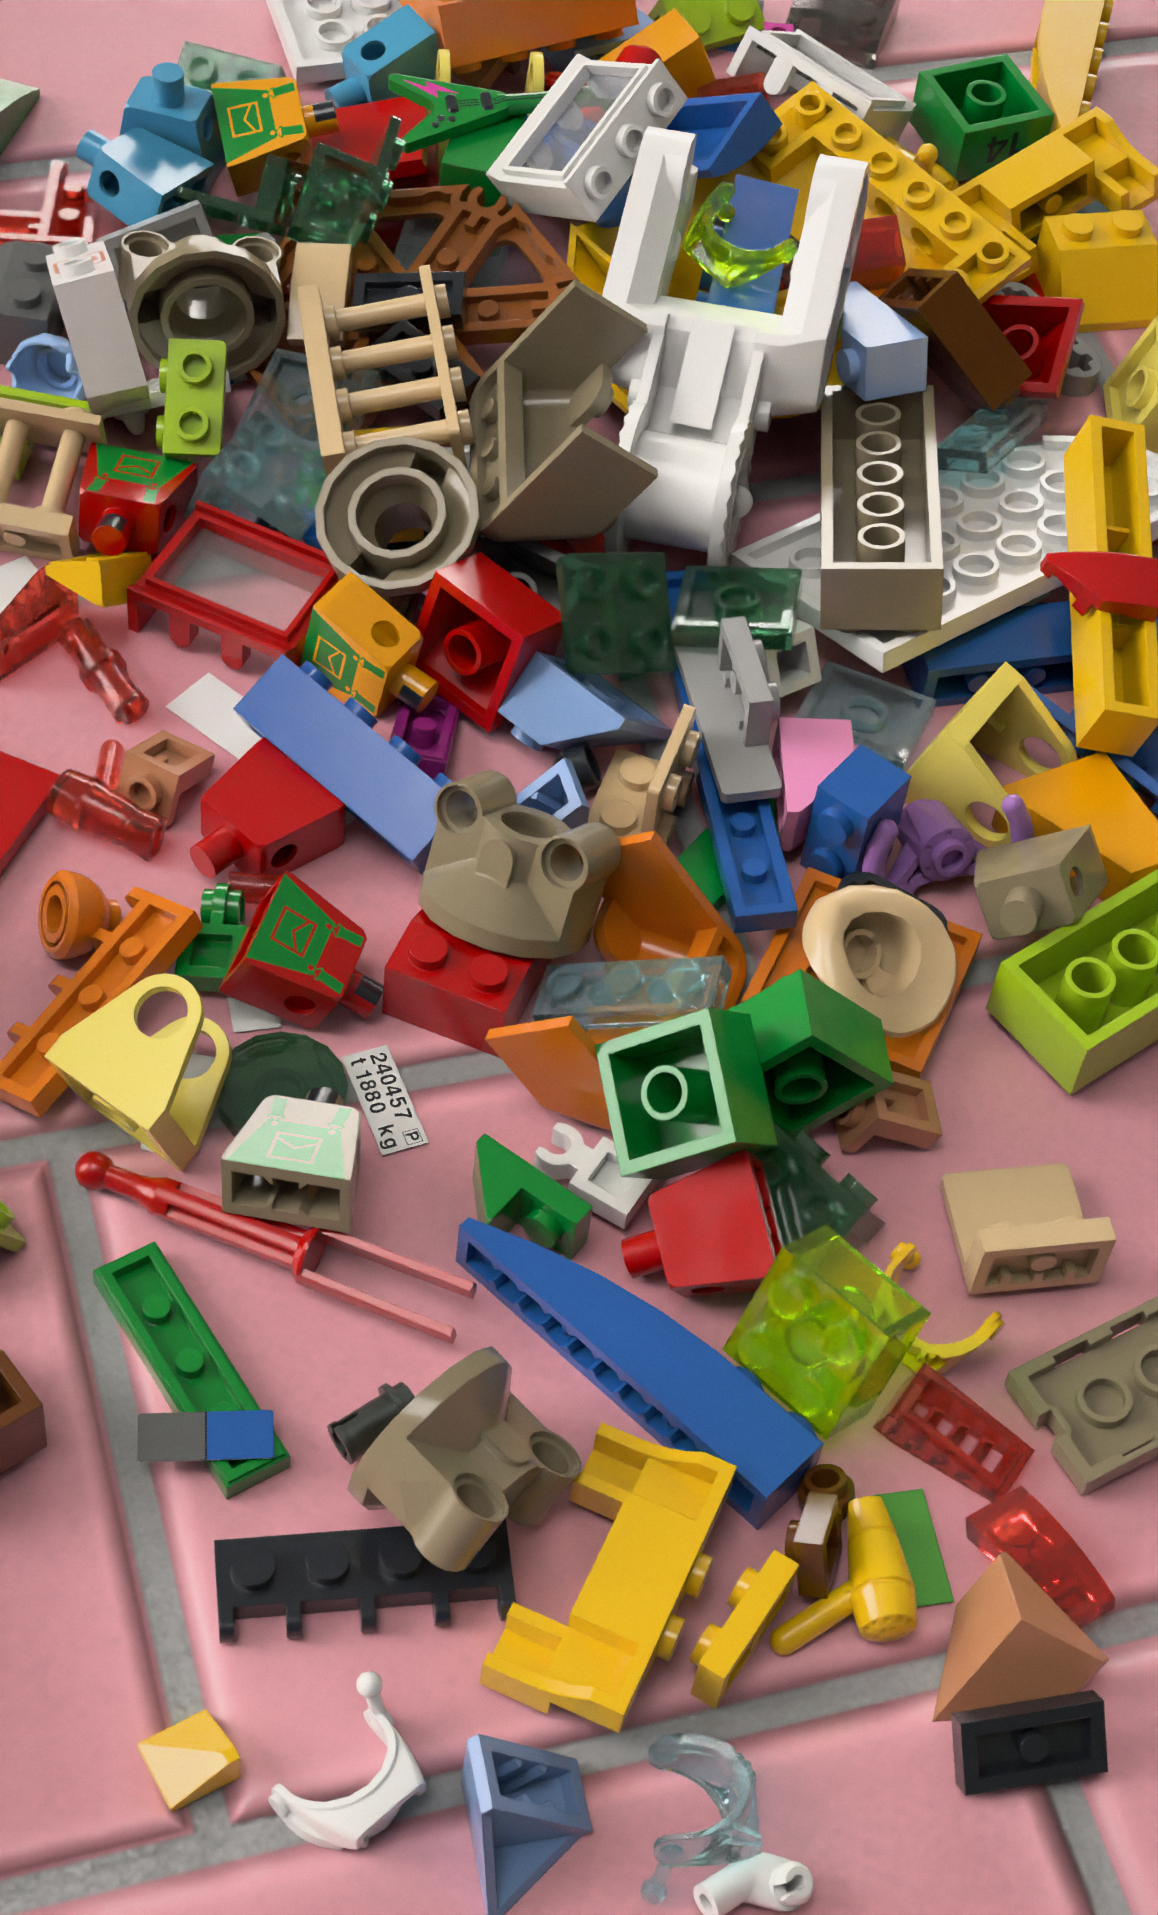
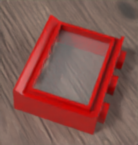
[126,500,340,670]

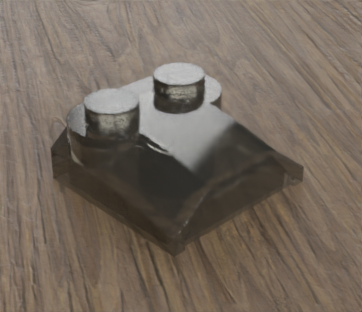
[786,0,900,71]

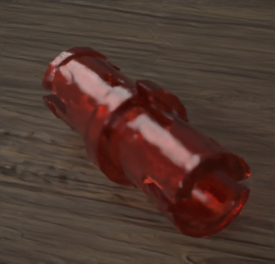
[58,617,149,725]

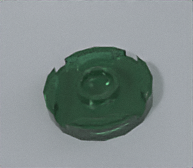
[216,1031,348,1137]

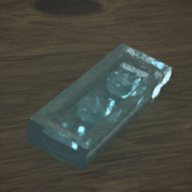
[937,396,1047,474]
[532,956,732,1029]

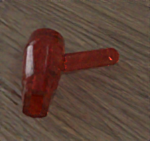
[47,739,167,862]

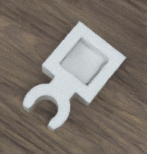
[533,1122,658,1229]

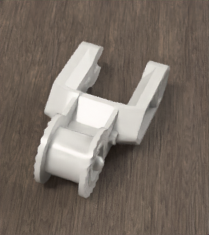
[602,126,870,582]

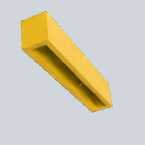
[1063,414,1158,757]

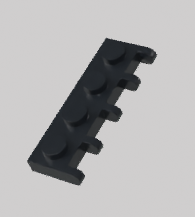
[214,1518,516,1644]

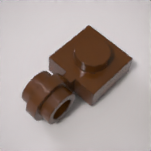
[785,1464,856,1599]

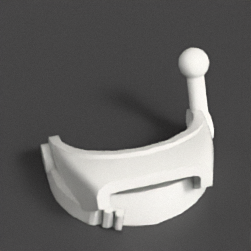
[268,1671,426,1850]

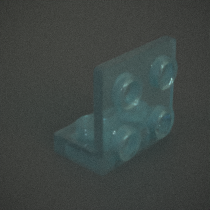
[184,410,327,540]

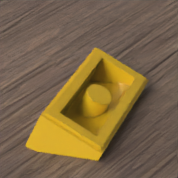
[45,552,152,608]

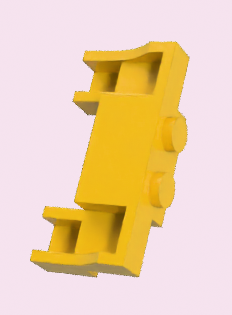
[951,107,1158,282]
[479,1422,737,1733]

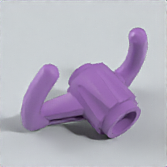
[862,794,1034,894]

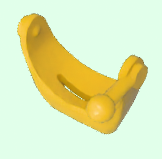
[863,1241,1005,1382]

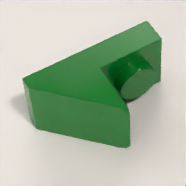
[472,1133,593,1260]

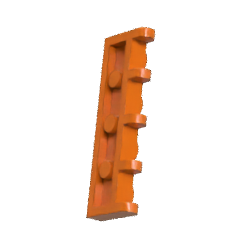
[0,887,204,1118]

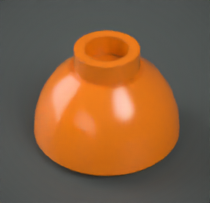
[38,870,121,960]

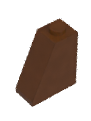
[878,268,1033,411]

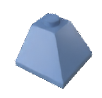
[497,651,673,751]

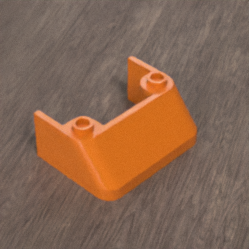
[485,830,747,1132]

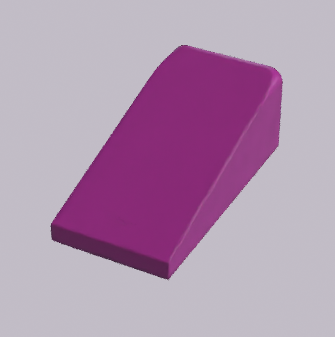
[389,695,461,779]

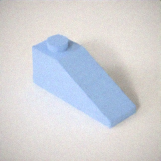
[836,281,928,401]

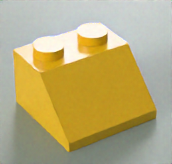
[1035,210,1158,333]

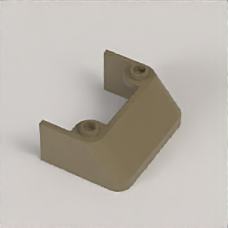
[469,279,658,542]

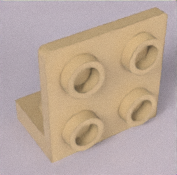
[588,704,702,847]
[940,1163,1117,1295]

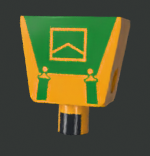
[211,77,340,197]
[299,571,439,716]

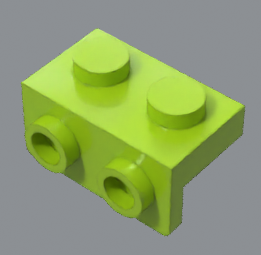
[648,0,765,51]
[156,338,228,462]

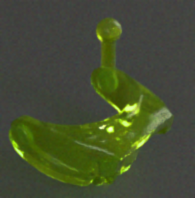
[683,182,798,288]

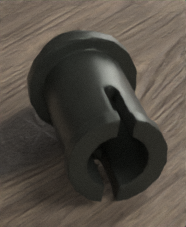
[327,1382,415,1465]

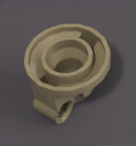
[118,230,286,380]
[315,436,482,622]
[418,770,622,959]
[347,1346,581,1572]

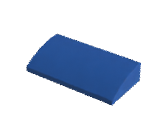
[666,92,782,179]

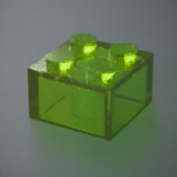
[722,1225,932,1440]

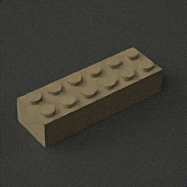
[820,385,944,633]

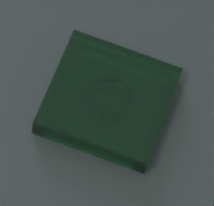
[671,565,802,651]

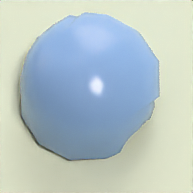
[5,333,87,401]

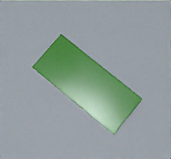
[872,1488,954,1607]

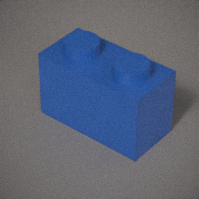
[800,744,912,879]

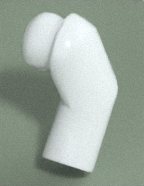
[693,1851,814,1915]

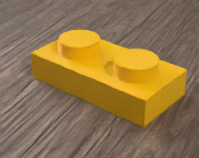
[689,1549,799,1710]

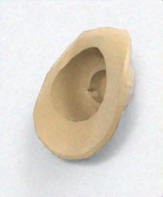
[802,885,957,1038]

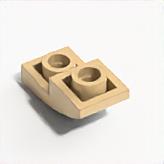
[287,243,353,347]

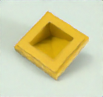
[137,1709,241,1813]

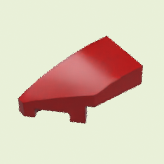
[1040,551,1158,622]

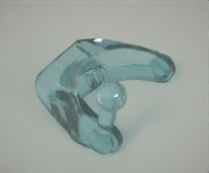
[641,1733,762,1905]

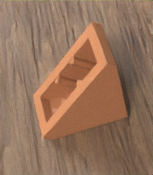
[932,1552,1109,1722]

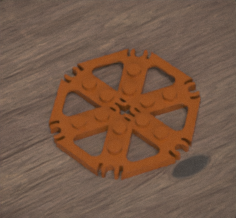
[245,184,580,452]

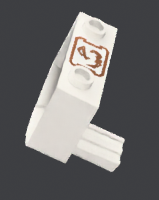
[46,238,231,435]

